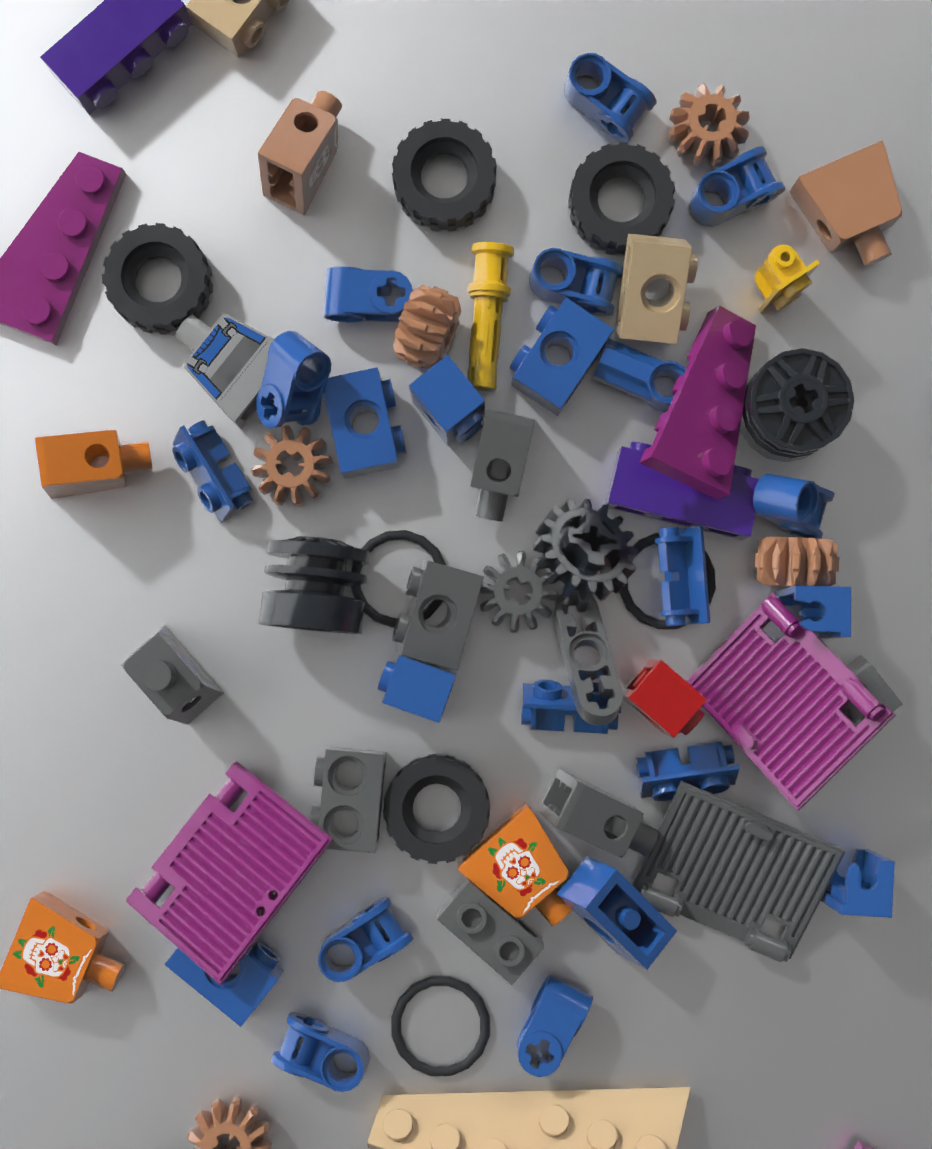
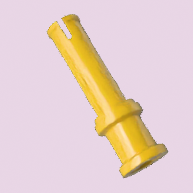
[467,242,514,391]

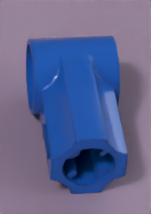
[592,338,686,412]

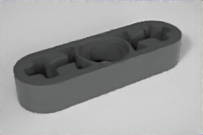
[553,589,623,725]

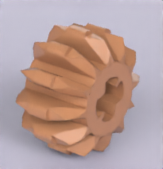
[668,83,750,168]
[393,284,461,369]
[251,425,334,507]
[755,536,840,587]
[187,1096,272,1149]

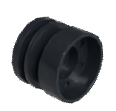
[740,348,855,462]
[259,536,370,634]

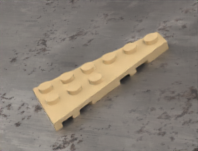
[367,1087,691,1149]

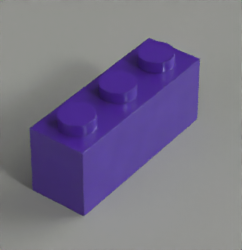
[40,0,193,115]
[605,442,759,540]

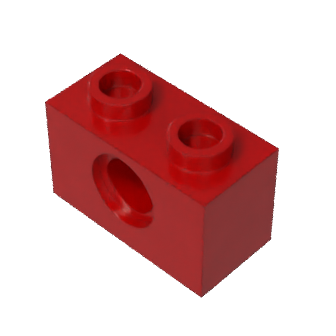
[622,660,707,738]

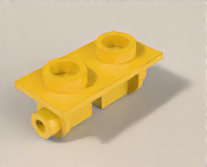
[754,245,820,313]

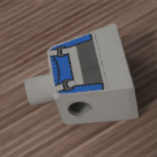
[175,314,274,429]

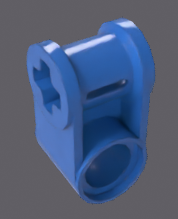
[564,53,657,142]
[689,146,786,227]
[529,248,623,316]
[324,267,413,323]
[256,331,332,428]
[753,473,835,539]
[318,897,414,982]
[517,974,593,1077]
[271,1012,370,1092]

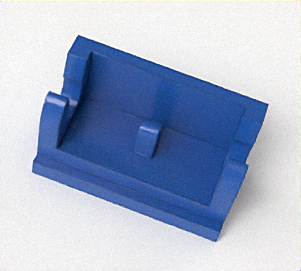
[776,586,851,639]
[821,848,895,918]

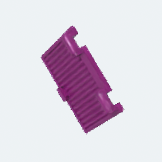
[687,592,896,811]
[126,761,334,985]

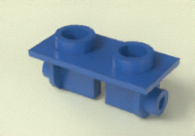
[172,420,254,523]
[655,526,710,626]
[521,680,621,734]
[636,741,740,801]

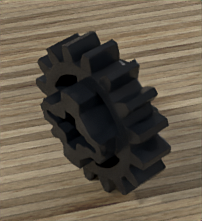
[533,499,639,602]

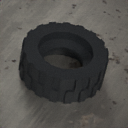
[392,118,497,232]
[568,142,675,255]
[102,223,213,335]
[383,754,490,864]

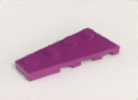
[0,152,126,346]
[639,305,756,500]

